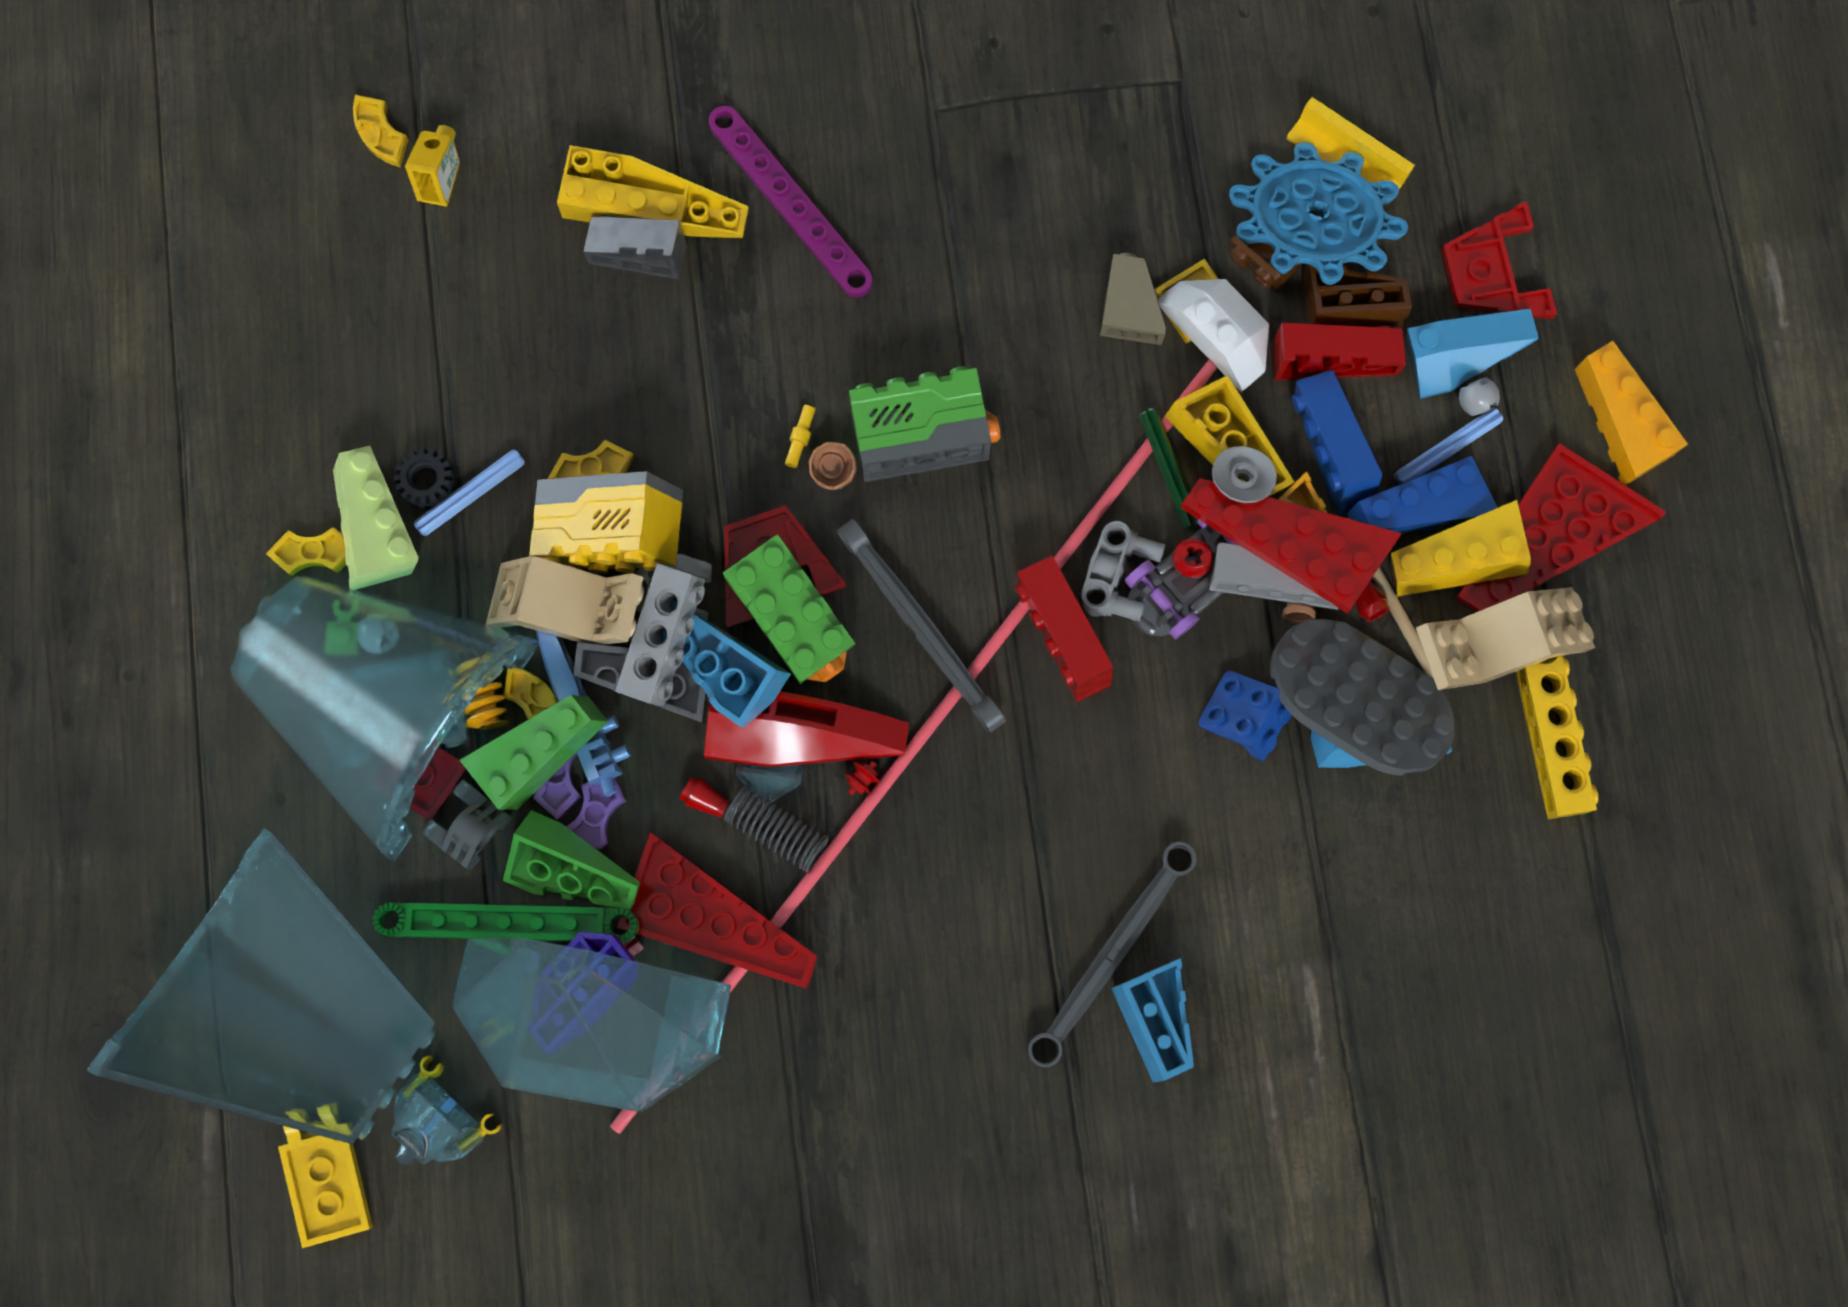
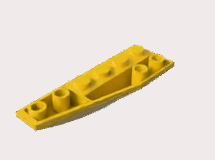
[557,145,749,238]

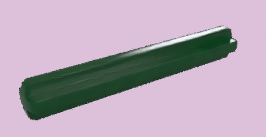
[1139,408,1199,529]

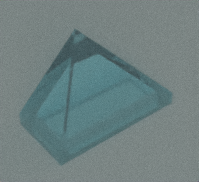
[735,763,806,804]

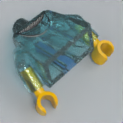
[391,1056,502,1166]

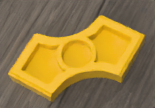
[548,440,635,479]
[266,527,346,576]

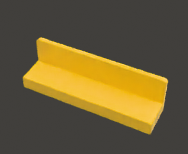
[1287,97,1415,205]

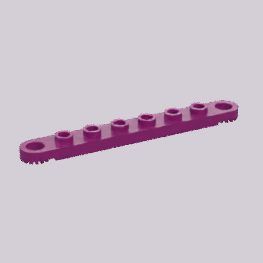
[709,106,872,298]

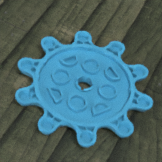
[1229,142,1408,285]

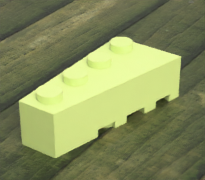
[333,446,419,591]

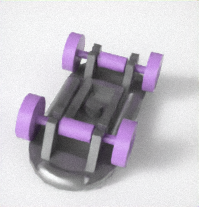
[1124,519,1238,640]

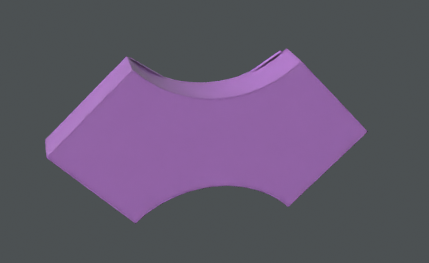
[533,752,582,821]
[566,778,626,850]

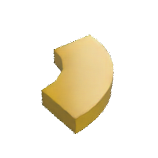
[353,94,409,167]
[504,666,558,720]

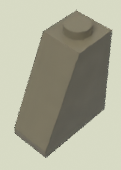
[1100,253,1166,345]

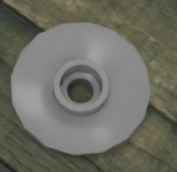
[1212,446,1277,503]

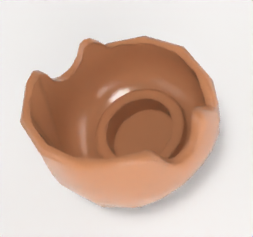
[808,442,857,490]

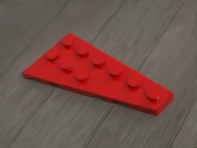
[1181,478,1402,614]
[617,832,818,989]

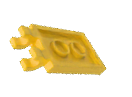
[278,1104,373,1248]

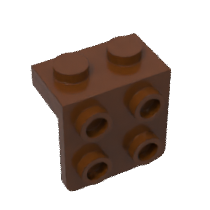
[1229,235,1303,292]

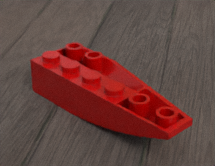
[704,691,909,767]

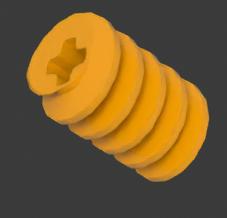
[457,658,509,730]

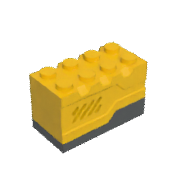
[529,471,683,574]

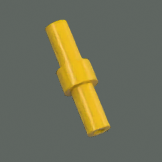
[785,405,816,468]

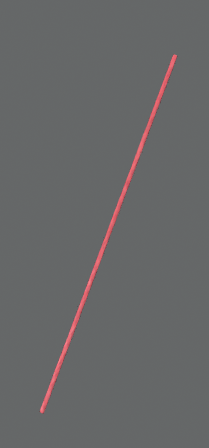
[610,359,1217,1134]

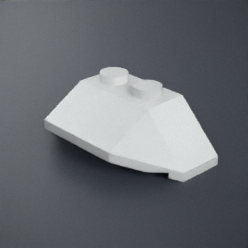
[1158,279,1269,393]

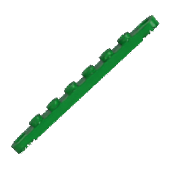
[372,902,639,943]

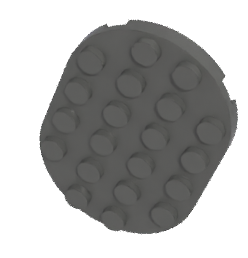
[1270,619,1455,776]

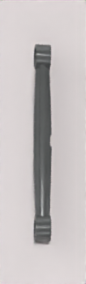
[836,519,1006,733]
[1028,842,1197,1068]

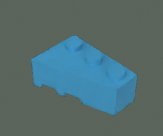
[1111,958,1194,1083]

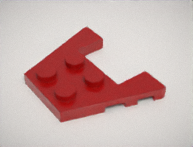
[1440,202,1557,319]
[724,505,846,628]

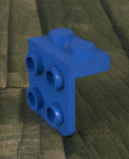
[1198,671,1291,762]

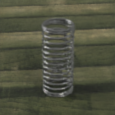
[724,785,829,873]

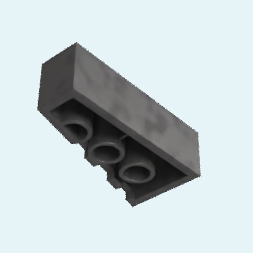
[573,642,708,724]

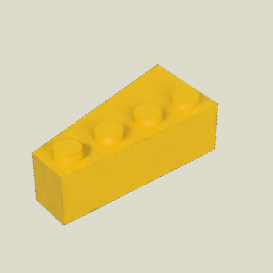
[1391,500,1531,597]

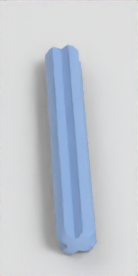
[1394,407,1503,485]
[414,449,525,536]

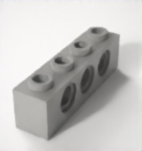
[615,564,706,706]

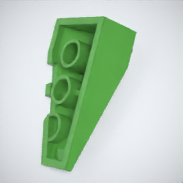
[503,810,640,910]

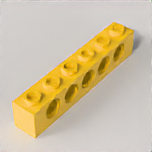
[1515,656,1598,819]

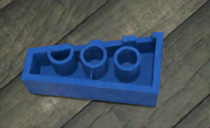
[1291,370,1382,516]
[1347,456,1498,536]

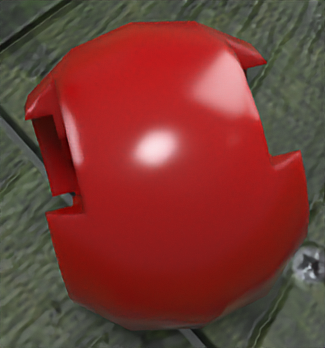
[1172,538,1213,578]

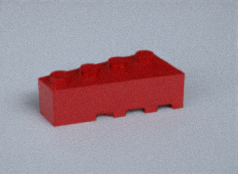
[1015,556,1113,703]

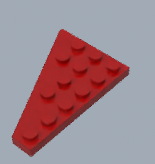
[1455,443,1666,612]

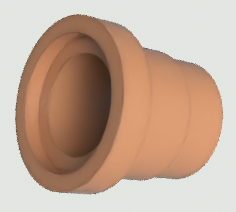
[1282,602,1316,624]

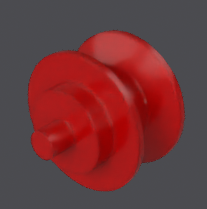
[844,761,880,796]

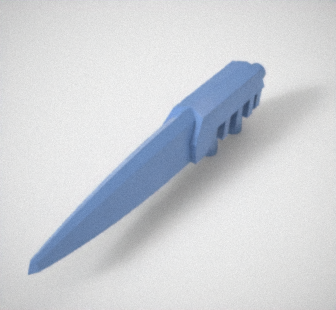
[535,630,631,797]

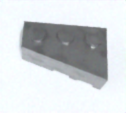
[583,216,687,280]

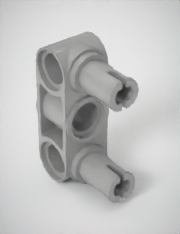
[1081,521,1166,622]

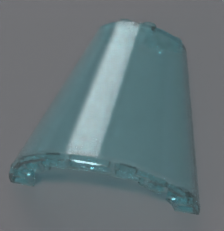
[230,576,539,862]
[87,828,436,1144]

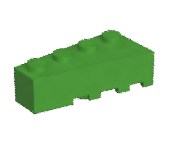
[460,695,608,810]

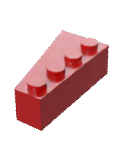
[1270,323,1406,381]

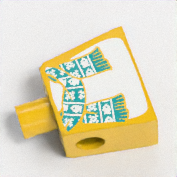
[405,125,460,207]

